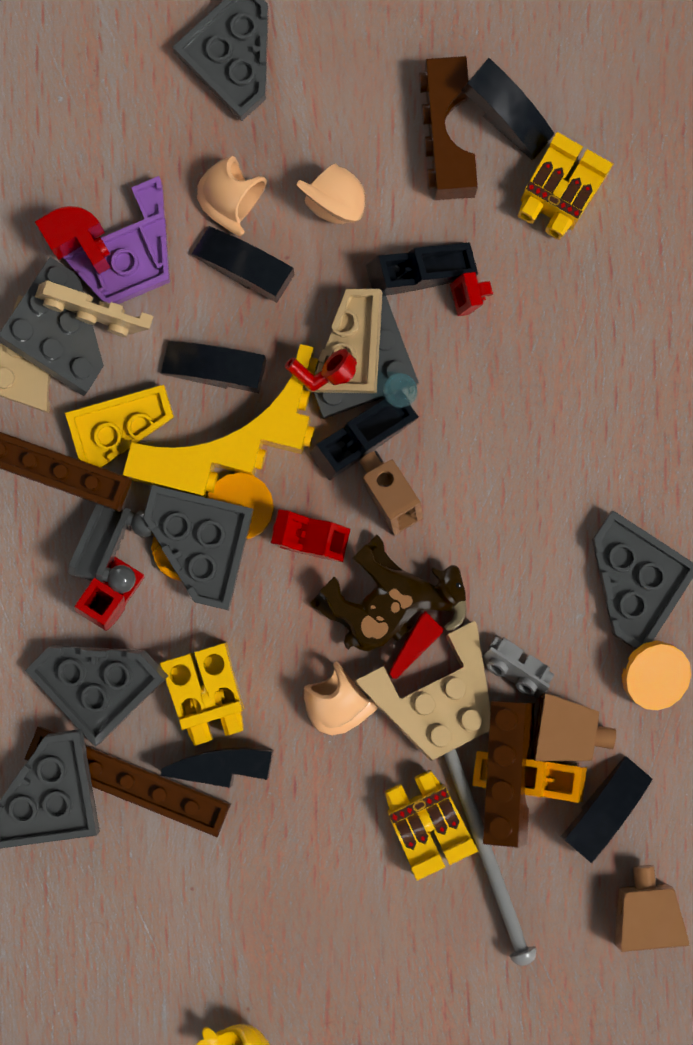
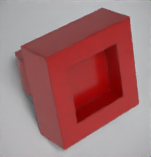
[450,272,493,316]

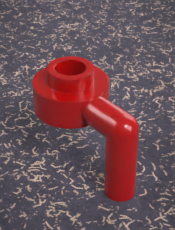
[285,349,357,391]

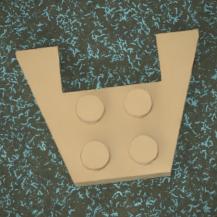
[354,621,490,761]

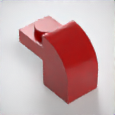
[35,206,110,274]
[271,509,351,562]
[74,557,144,631]

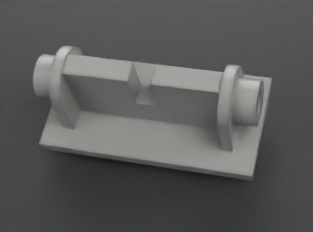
[482,636,554,698]

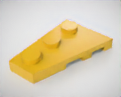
[65,385,174,468]

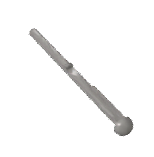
[444,749,536,966]

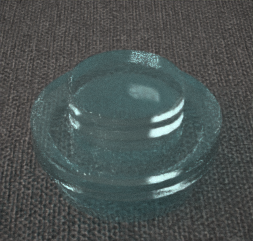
[383,373,417,408]

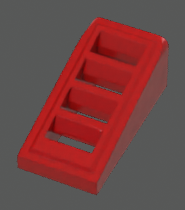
[389,611,444,679]

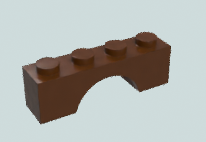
[419,56,478,200]
[483,701,535,848]

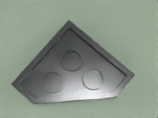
[172,0,268,122]
[0,257,104,396]
[313,296,419,419]
[143,485,254,611]
[592,510,693,649]
[25,645,168,747]
[0,729,100,849]

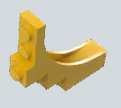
[123,344,318,498]

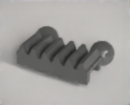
[69,504,153,593]

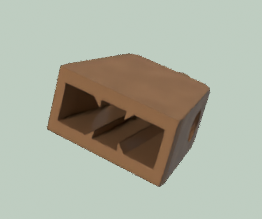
[360,451,423,536]
[531,693,616,761]
[615,865,689,952]

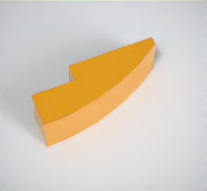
[472,751,587,803]

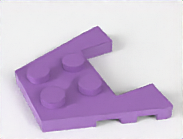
[38,176,170,304]

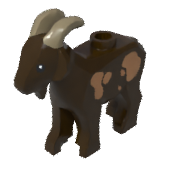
[310,535,466,652]

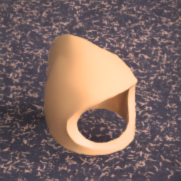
[197,156,267,236]
[296,163,366,224]
[304,661,378,736]

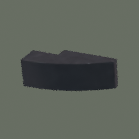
[461,58,554,160]
[192,226,294,303]
[366,242,478,296]
[161,341,266,393]
[310,390,419,481]
[160,747,274,788]
[560,756,653,864]

